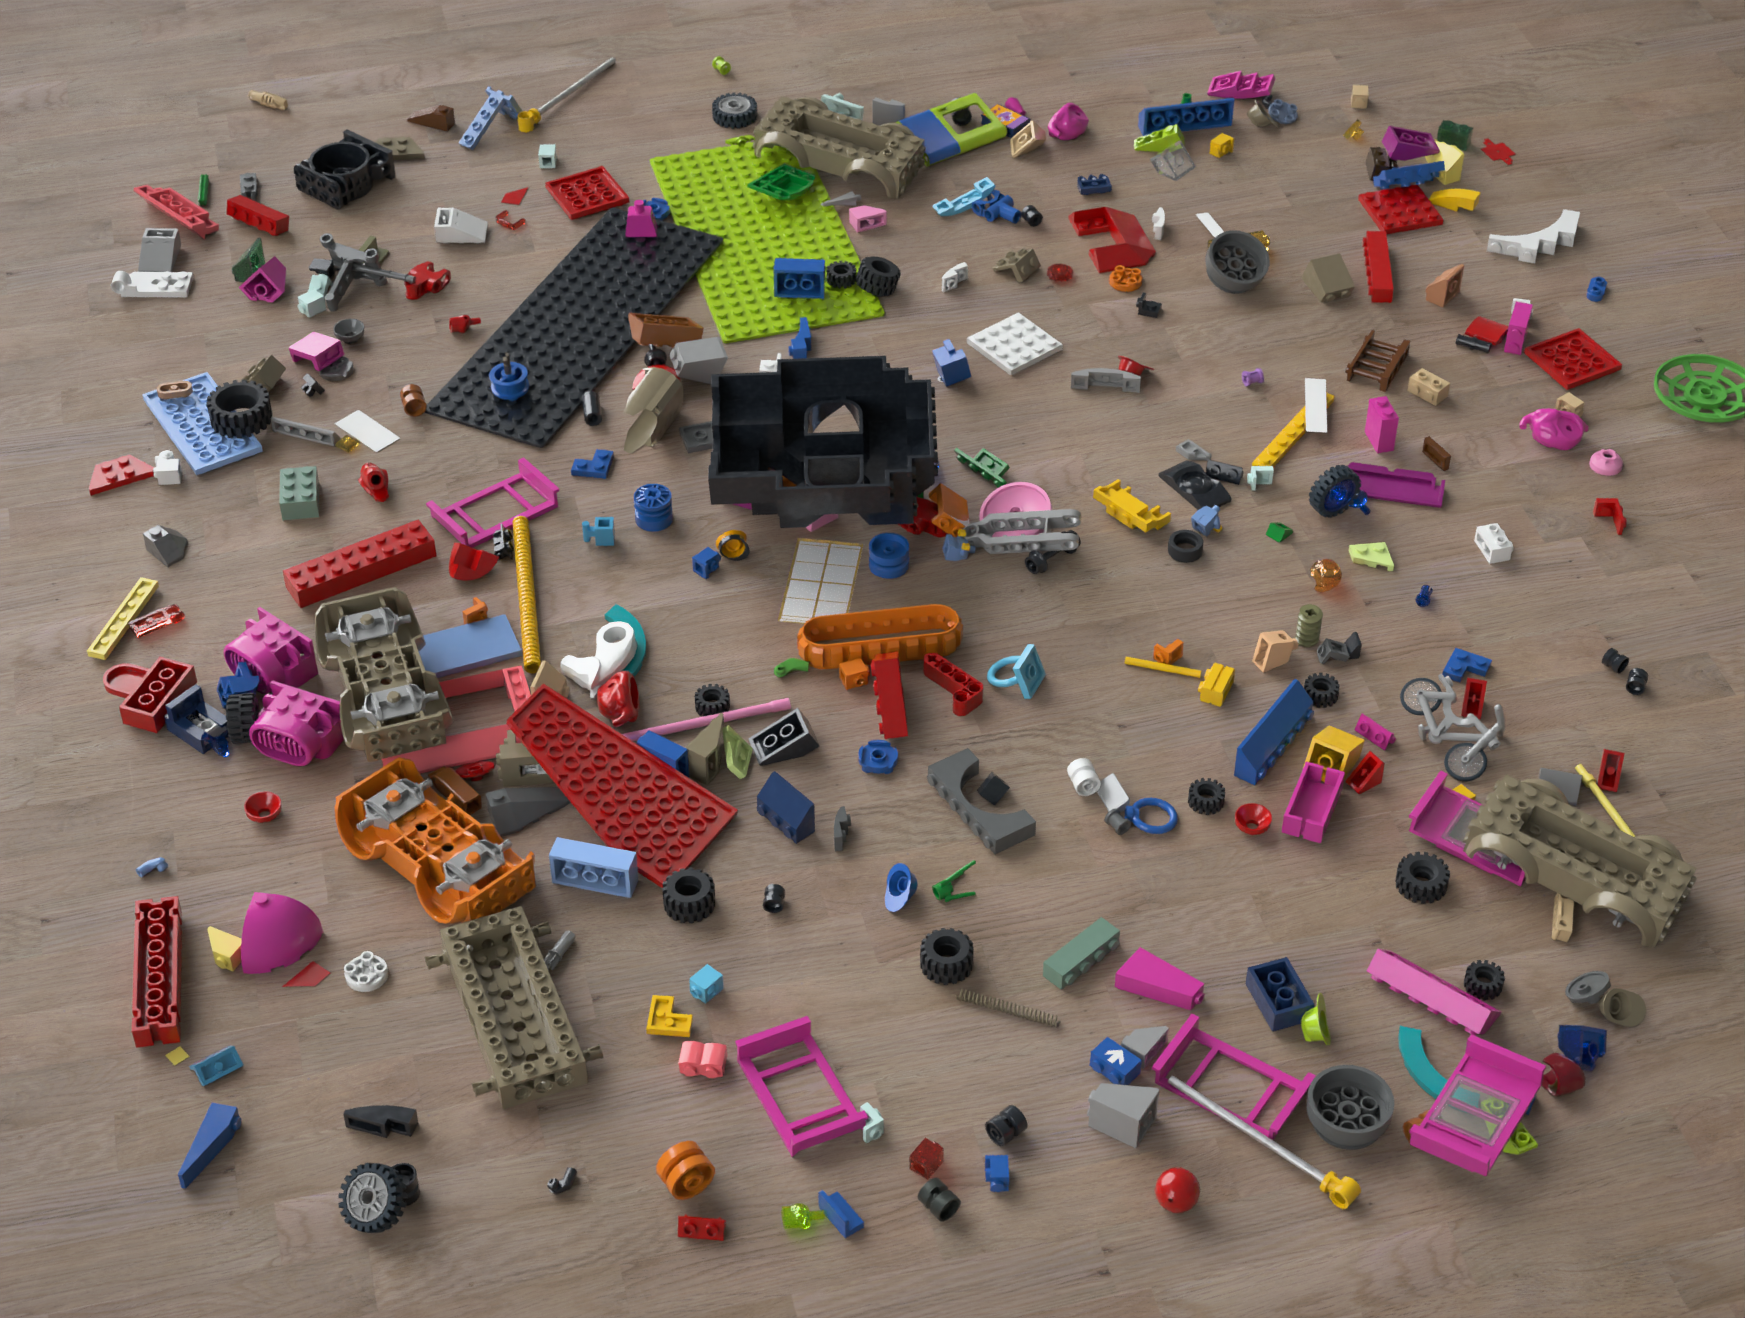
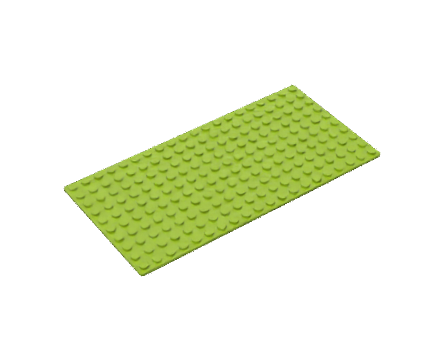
[650,142,885,344]

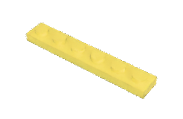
[87,578,159,660]

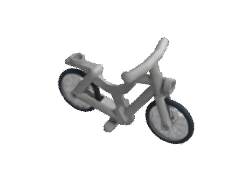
[1400,673,1505,781]

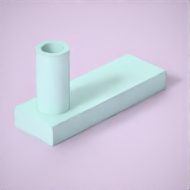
[821,93,864,121]

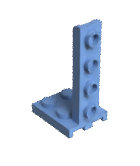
[459,86,523,150]

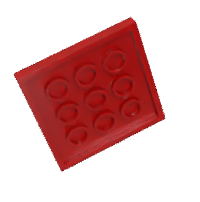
[545,166,630,220]
[1358,184,1444,235]
[1524,328,1622,390]

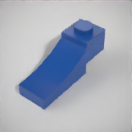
[788,317,811,359]

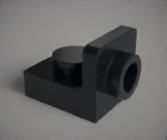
[1136,292,1162,318]

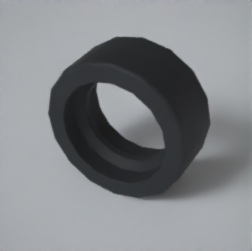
[1168,530,1204,563]

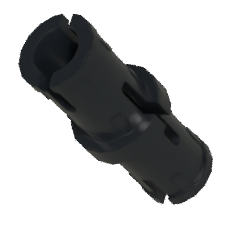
[1455,334,1492,353]

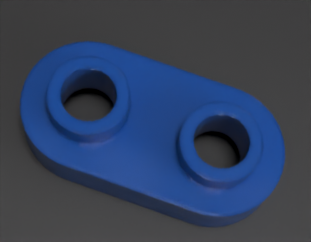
[1586,277,1607,302]

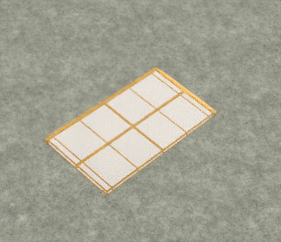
[778,538,863,624]

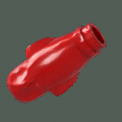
[358,462,389,502]

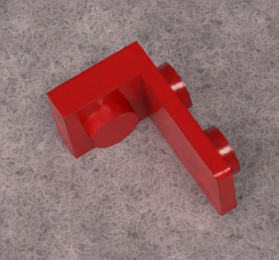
[1593,498,1627,535]

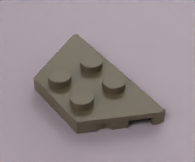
[375,136,425,160]

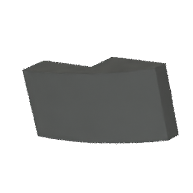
[834,806,851,851]

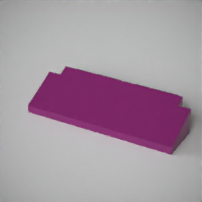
[1333,462,1445,508]

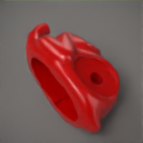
[597,671,640,728]

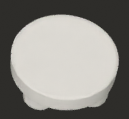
[344,951,388,992]

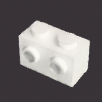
[1474,523,1513,564]

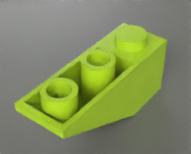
[1134,124,1185,152]

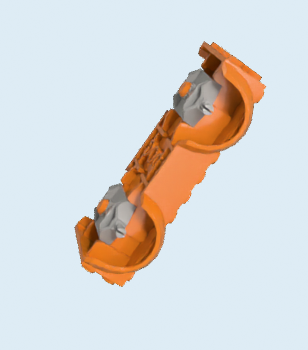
[335,757,536,924]

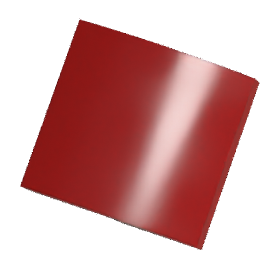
[1465,316,1509,345]

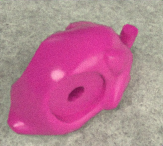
[1048,103,1089,140]
[1519,408,1589,450]

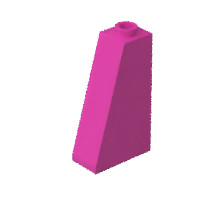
[1115,947,1205,1011]

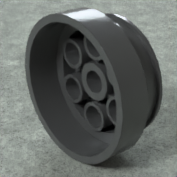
[1205,230,1270,294]
[1306,1065,1394,1150]

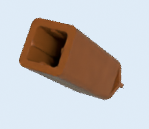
[428,766,482,815]

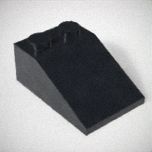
[748,708,820,766]

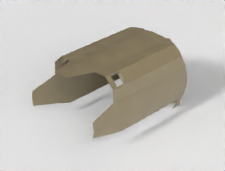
[623,366,684,453]

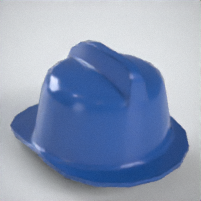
[885,863,918,912]

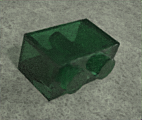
[1437,120,1473,151]

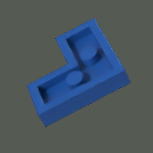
[571,449,614,479]
[1442,648,1492,683]

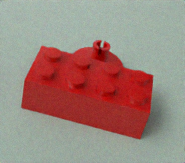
[103,656,197,733]

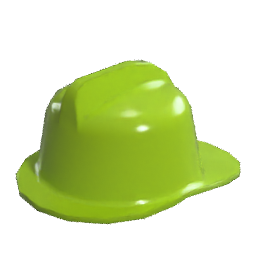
[1301,993,1331,1046]

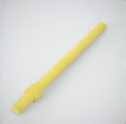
[1575,764,1635,837]

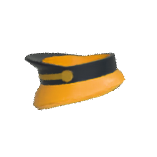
[715,530,750,561]

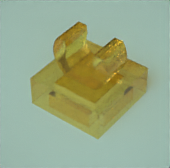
[1343,119,1364,141]

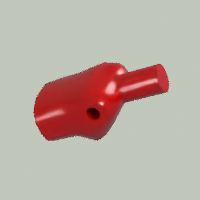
[449,315,481,334]

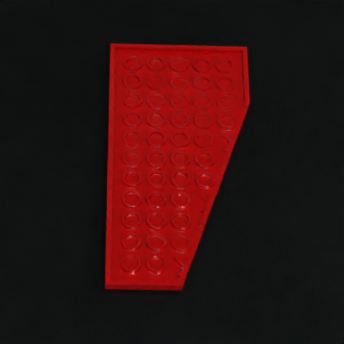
[506,683,738,888]

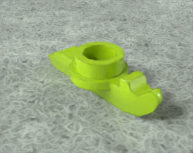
[725,135,755,145]

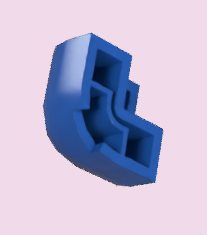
[217,662,259,709]

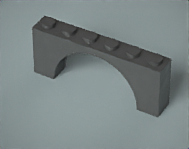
[927,748,1036,854]

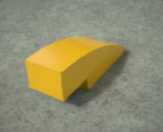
[1428,189,1480,212]

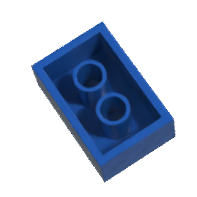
[773,258,825,299]

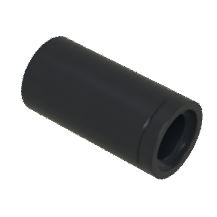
[582,391,602,426]

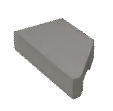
[1176,439,1212,461]

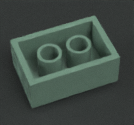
[279,466,319,520]

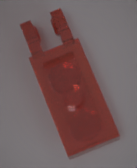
[128,604,185,638]

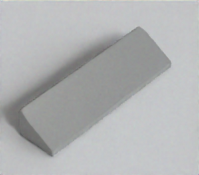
[271,417,341,447]

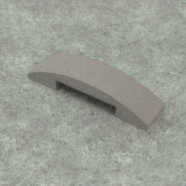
[1071,368,1141,393]

